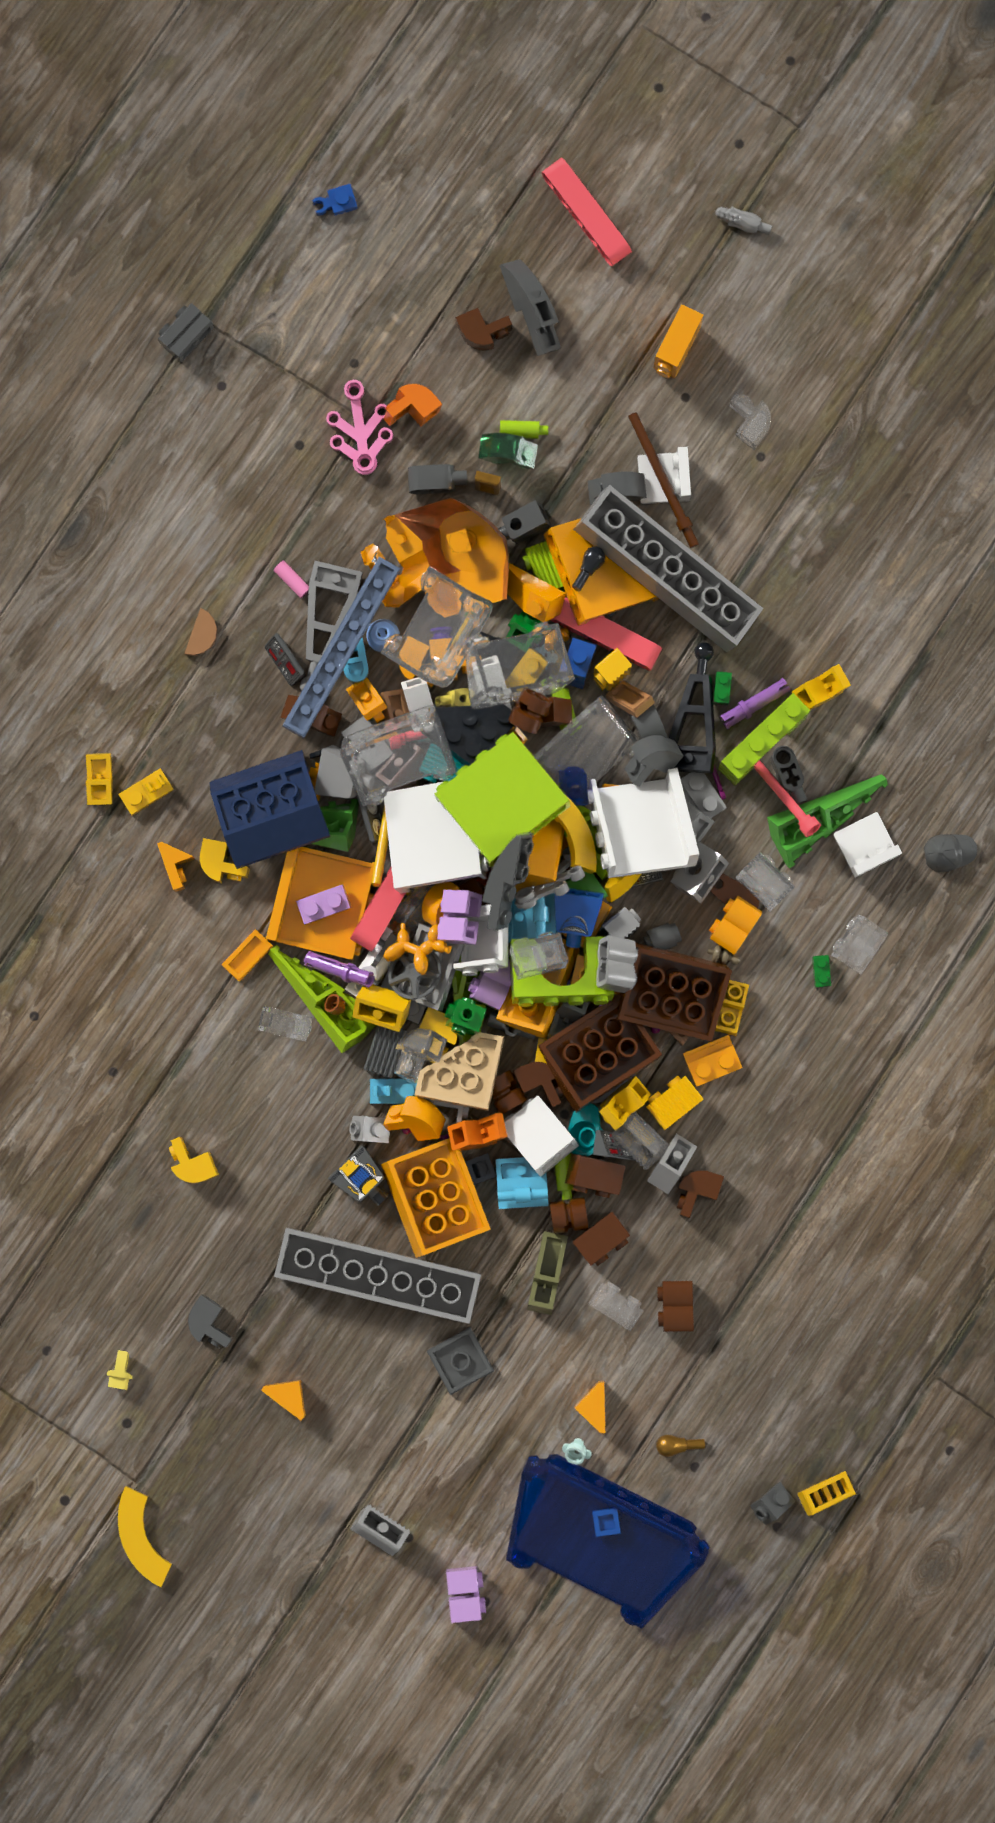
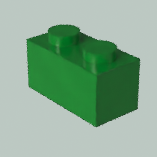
[713,671,732,705]
[812,955,831,988]

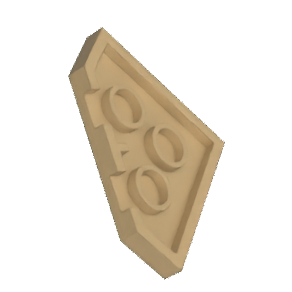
[414,1032,504,1111]

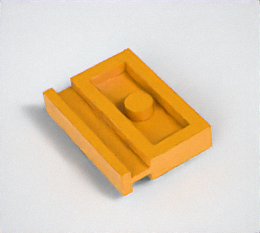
[683,1035,742,1087]

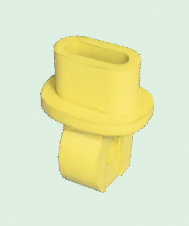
[435,688,474,707]
[106,1350,133,1390]

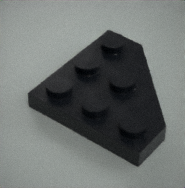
[417,703,516,766]

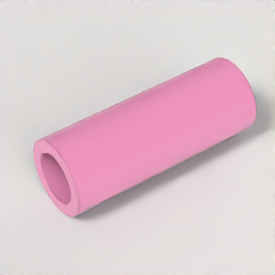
[273,561,309,599]

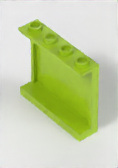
[434,732,571,868]

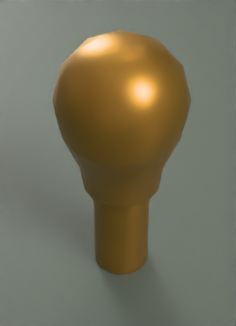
[656,1435,705,1457]

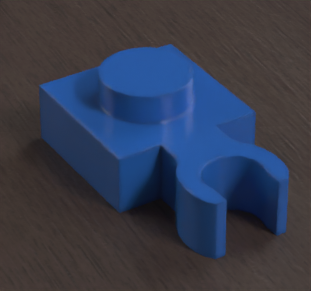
[313,184,358,216]

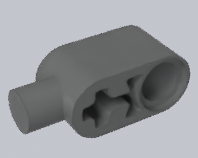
[408,464,467,494]
[771,746,807,804]

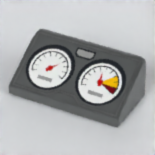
[357,793,383,844]

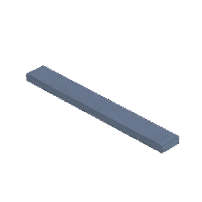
[282,557,400,739]

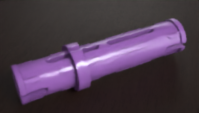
[720,678,791,729]
[304,951,374,988]

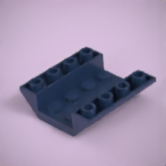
[209,750,331,869]

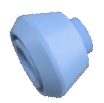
[366,619,400,652]

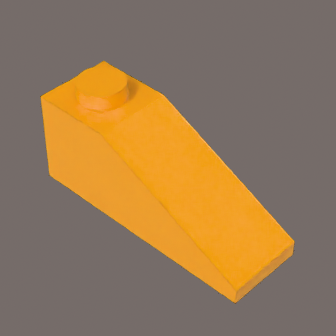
[507,563,566,623]

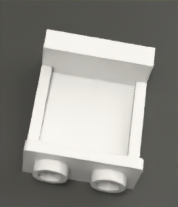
[453,904,508,976]
[504,1096,579,1177]

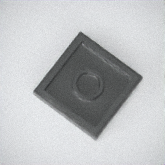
[427,1327,494,1395]

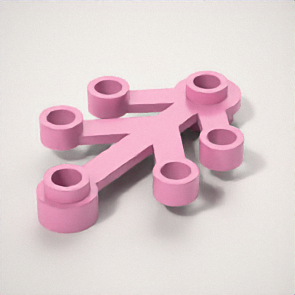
[326,380,393,475]

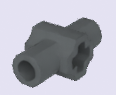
[487,1011,536,1040]

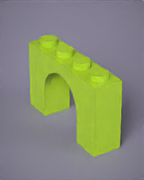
[718,693,811,786]
[509,936,615,1007]

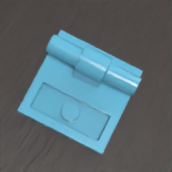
[508,892,558,943]
[496,1157,549,1209]

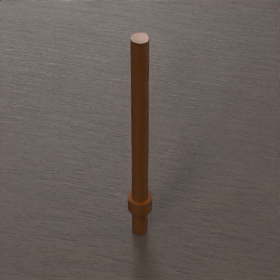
[628,412,699,548]

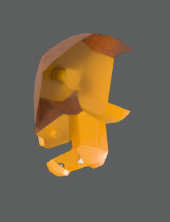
[361,498,509,618]

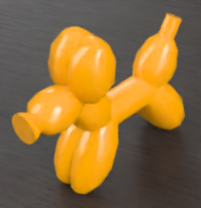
[383,923,452,975]

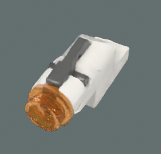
[345,920,411,997]

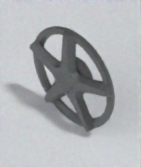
[388,944,441,1000]

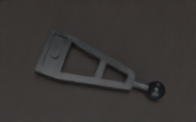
[669,642,716,774]

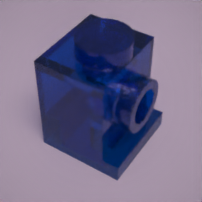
[559,766,589,806]

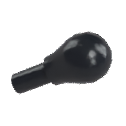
[572,547,605,591]

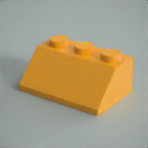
[515,820,565,890]

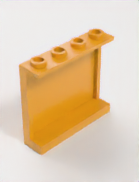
[544,518,659,626]
[266,847,375,961]

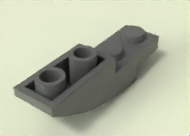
[499,259,561,356]
[482,832,533,931]

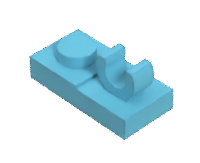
[370,1079,418,1104]

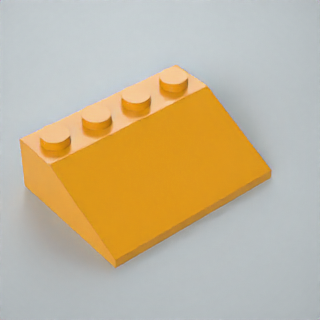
[381,1138,491,1258]

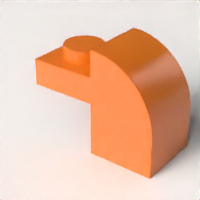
[384,384,442,427]
[447,1113,507,1151]

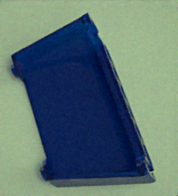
[506,1454,710,1629]

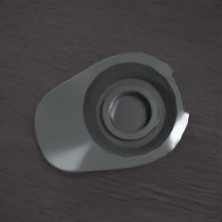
[924,834,977,872]

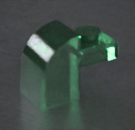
[478,433,538,469]

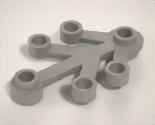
[515,846,585,910]

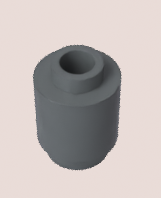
[643,923,682,950]

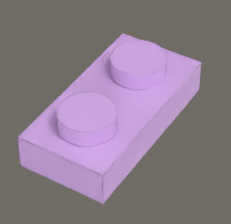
[296,884,352,924]

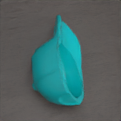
[567,1103,603,1157]

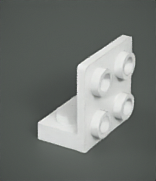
[638,447,691,504]
[834,812,902,878]

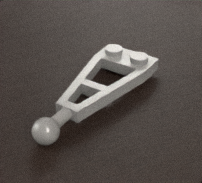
[300,561,363,691]

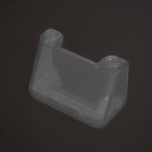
[381,566,493,688]
[465,622,575,710]
[533,695,639,805]
[340,705,457,807]

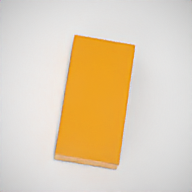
[222,929,274,982]

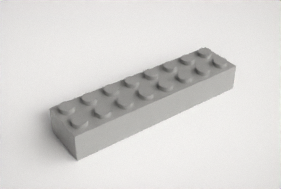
[573,485,763,652]
[274,1227,481,1324]

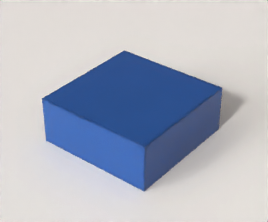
[592,1507,621,1537]

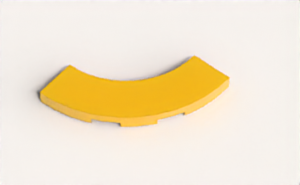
[554,796,597,874]
[118,1486,173,1587]

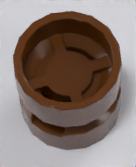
[508,688,552,734]
[491,1070,527,1114]
[550,1198,588,1234]

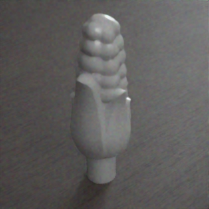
[715,206,772,235]

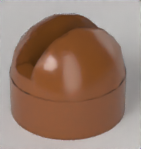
[324,994,346,1015]

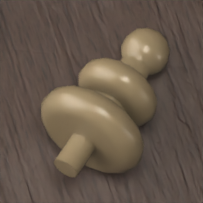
[707,944,740,965]

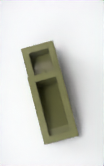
[527,1231,568,1315]

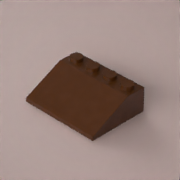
[617,943,732,1041]
[538,993,662,1113]

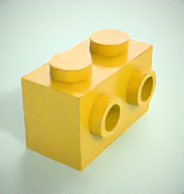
[352,984,411,1032]

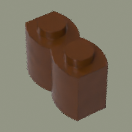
[657,1281,694,1332]

